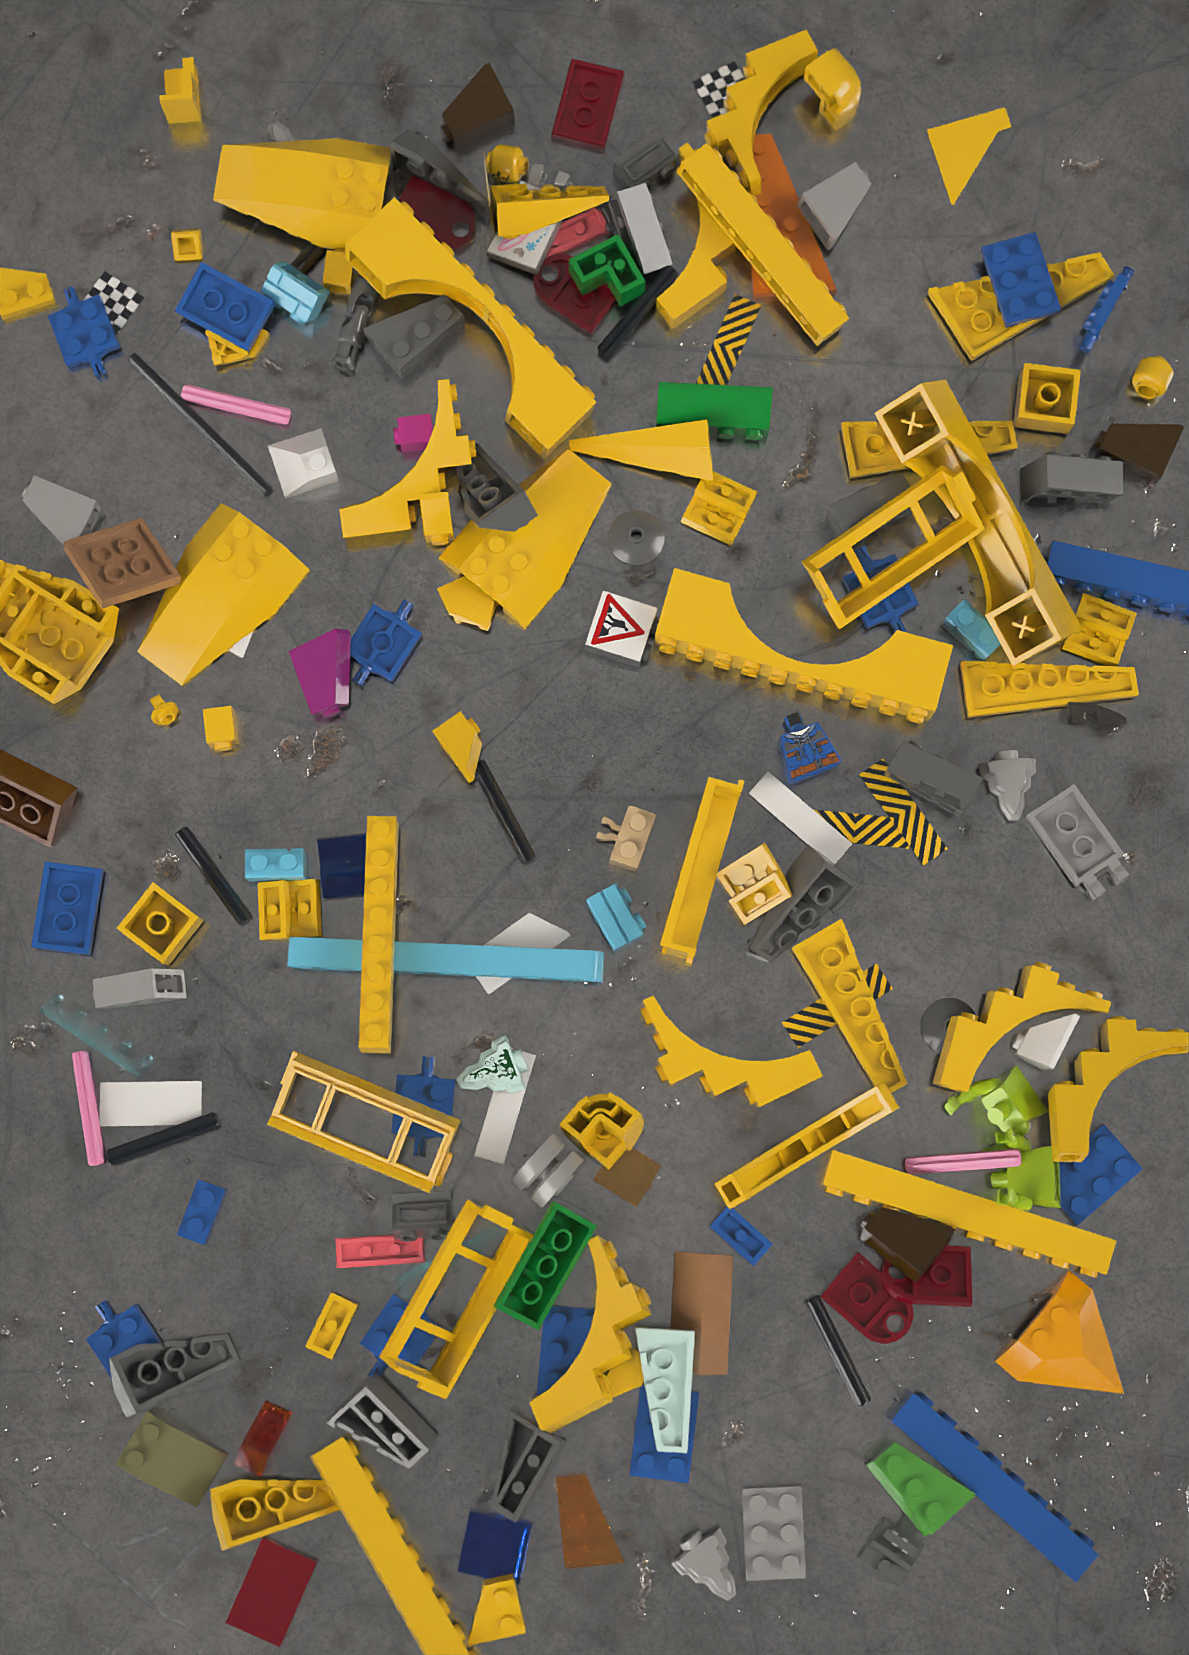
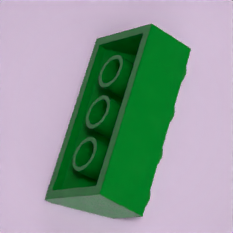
[656,382,773,440]
[493,1201,597,1330]

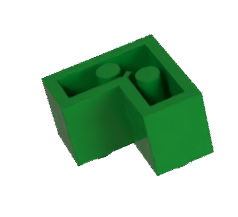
[569,234,645,306]

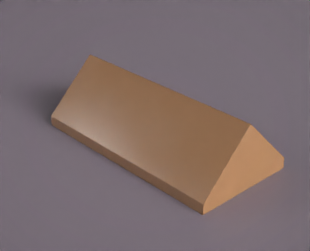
[670,1251,733,1375]

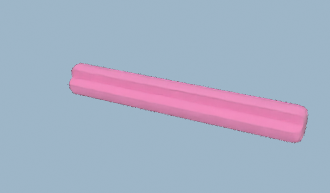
[181,384,291,425]
[72,1050,105,1166]
[905,1149,1022,1174]

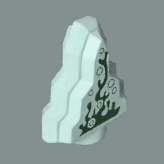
[457,1035,528,1094]

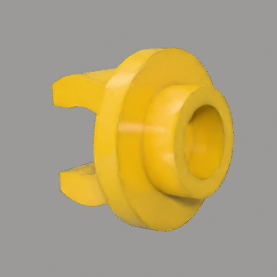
[149,694,179,725]

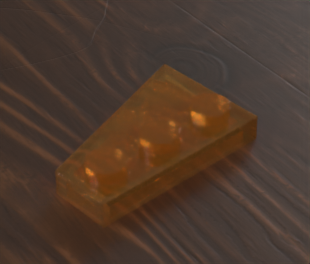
[556,1473,625,1569]

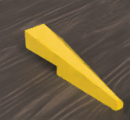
[569,420,714,482]

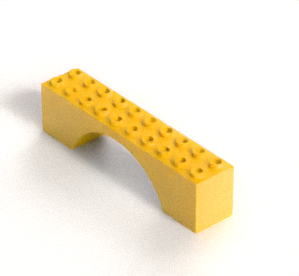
[345,197,596,460]
[875,380,1083,666]
[654,568,953,724]

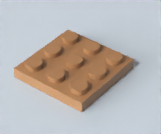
[64,518,181,609]

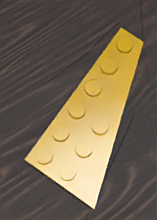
[927,252,1115,361]

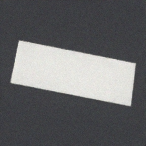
[476,913,571,994]
[100,1081,202,1126]

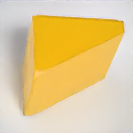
[171,228,203,261]

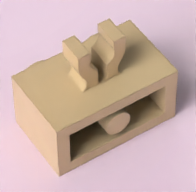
[596,805,656,873]

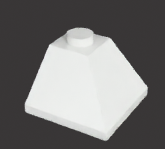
[268,428,339,499]
[1012,1014,1080,1071]

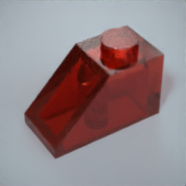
[234,1400,292,1477]

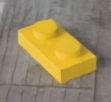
[305,1292,358,1360]

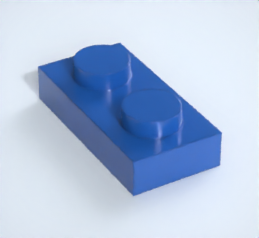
[177,1179,227,1245]
[709,1206,773,1266]

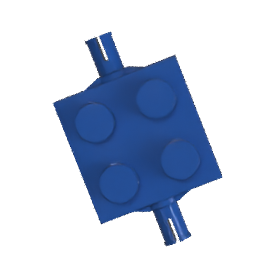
[1079,266,1134,353]
[48,287,121,377]
[842,546,919,633]
[350,599,422,687]
[391,1056,456,1157]
[359,1294,441,1378]
[86,1300,162,1379]

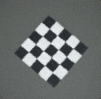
[692,61,745,118]
[84,271,144,335]

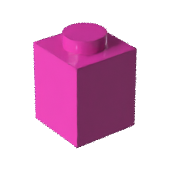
[393,413,433,453]

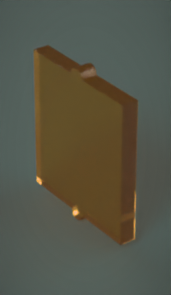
[593,1148,661,1207]

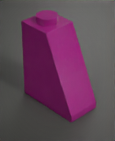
[288,628,351,718]

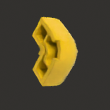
[804,49,862,131]
[559,1092,644,1170]

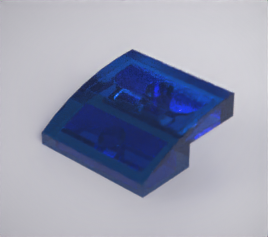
[317,833,366,898]
[457,1511,533,1585]

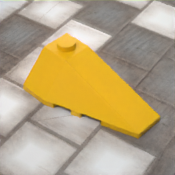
[490,184,609,239]
[210,1480,340,1551]

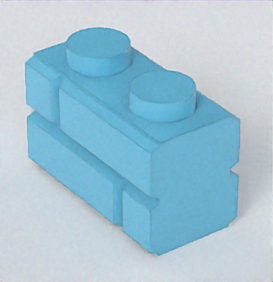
[260,261,330,323]
[941,599,1001,661]
[245,848,307,882]
[586,884,646,953]

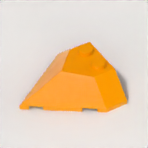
[995,1270,1124,1394]

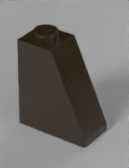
[440,63,515,149]
[1094,423,1184,484]
[860,1207,956,1283]

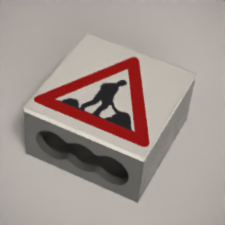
[585,591,660,668]

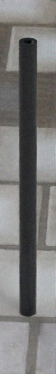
[128,353,272,495]

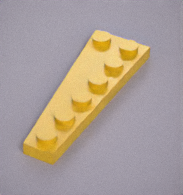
[840,421,1018,479]
[959,661,1139,718]
[791,919,908,1093]

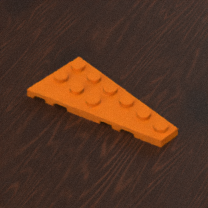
[746,134,837,298]

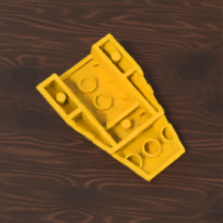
[213,138,391,250]
[439,449,612,629]
[137,503,310,686]
[0,559,119,704]

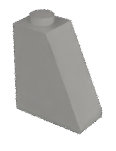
[796,162,871,250]
[22,475,101,546]
[93,968,187,1009]

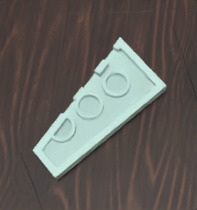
[634,1327,695,1453]

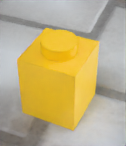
[322,248,356,295]
[202,705,239,751]

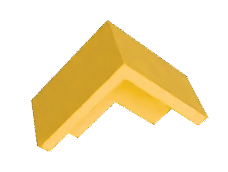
[159,57,201,124]

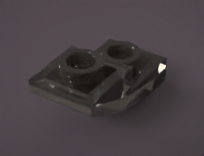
[1063,702,1127,734]

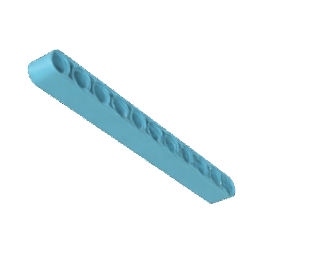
[287,937,604,982]

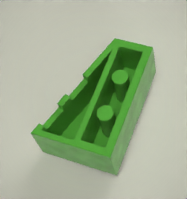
[866,1442,976,1536]

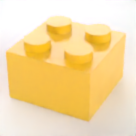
[1013,363,1081,434]
[117,882,204,966]

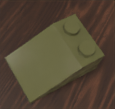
[115,1408,228,1507]

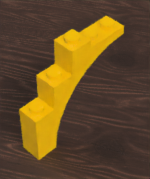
[704,29,818,196]
[656,142,736,329]
[339,378,477,538]
[932,962,1111,1092]
[640,996,823,1108]
[1048,1016,1189,1162]
[714,1082,899,1209]
[529,1236,652,1433]

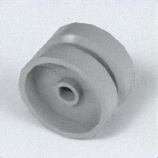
[511,1133,584,1208]

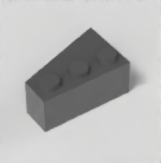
[825,473,919,537]

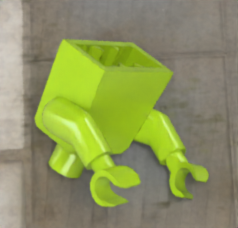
[944,1065,1048,1151]
[991,1128,1061,1210]

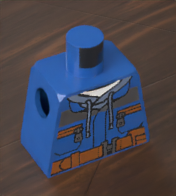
[779,712,842,785]

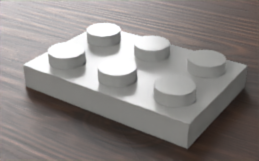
[741,1485,806,1581]

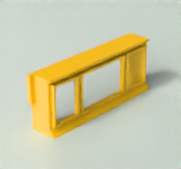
[801,465,985,629]
[660,777,744,967]
[267,1051,461,1193]
[379,1199,534,1399]

